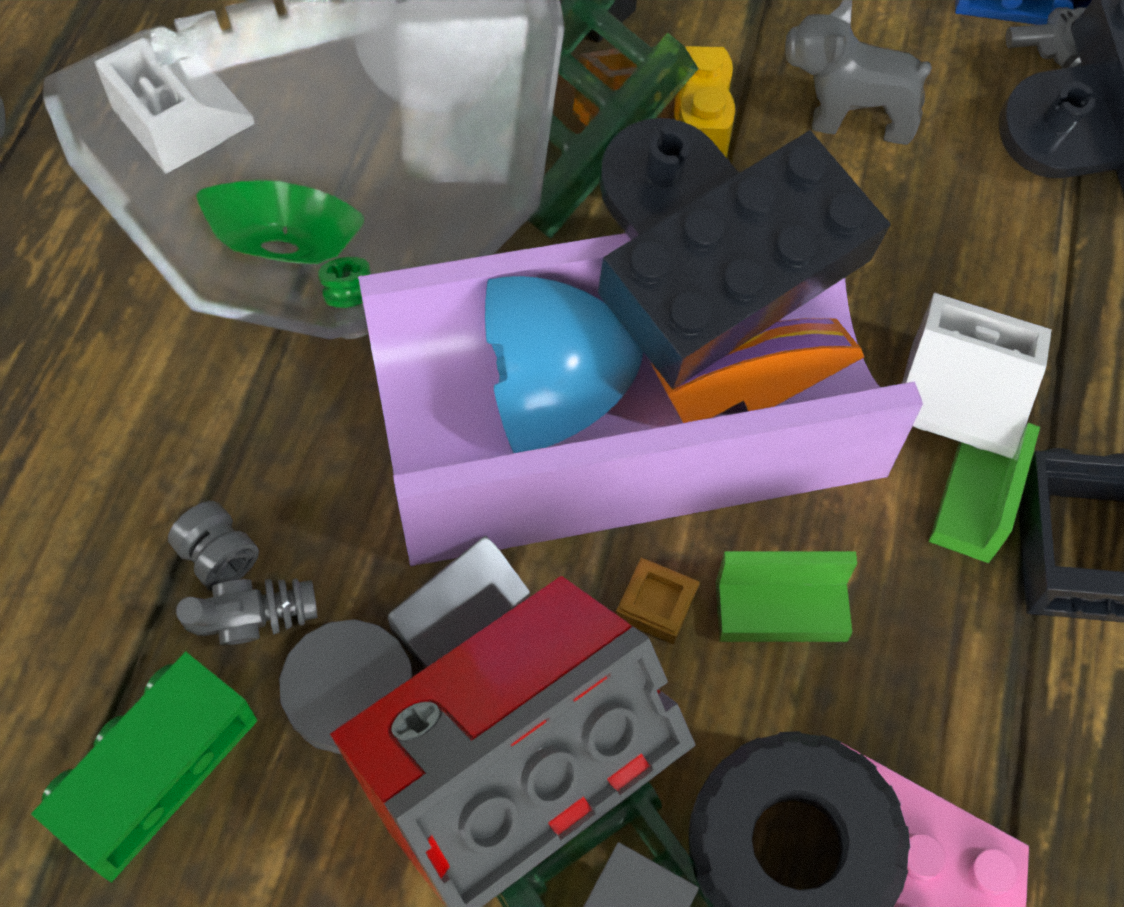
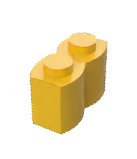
[674,46,735,158]

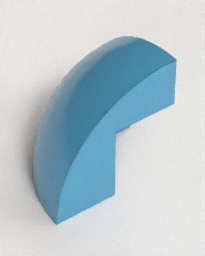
[485,276,643,453]

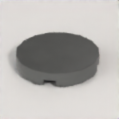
[279,619,413,754]

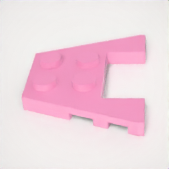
[841,743,1029,907]

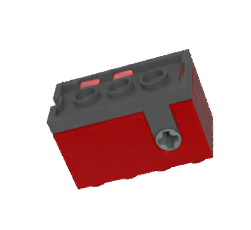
[330,576,695,907]

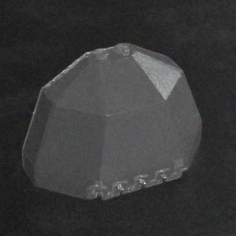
[43,0,564,340]

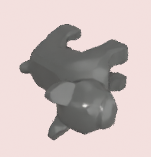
[785,0,932,145]

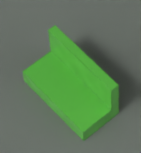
[929,423,1040,563]
[715,551,857,642]

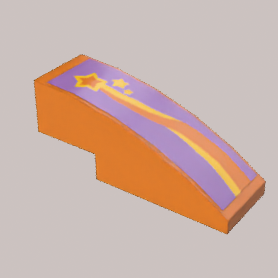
[650,318,864,423]

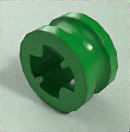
[318,256,371,308]

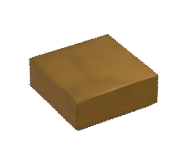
[616,557,700,644]

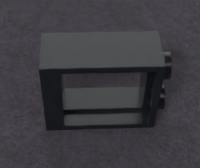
[1018,448,1124,622]

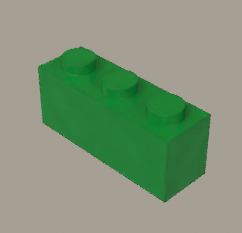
[31,651,258,883]

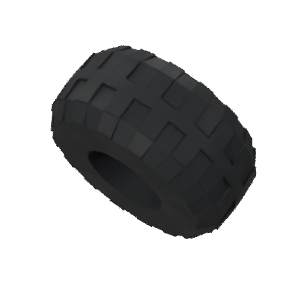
[688,731,910,907]

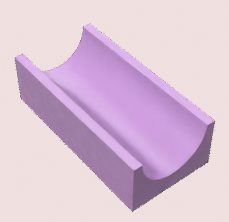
[358,233,923,566]

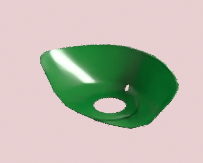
[196,180,364,264]

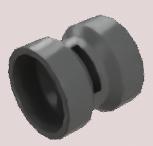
[168,501,259,591]

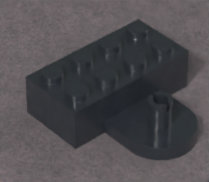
[998,0,1124,194]
[597,118,891,390]

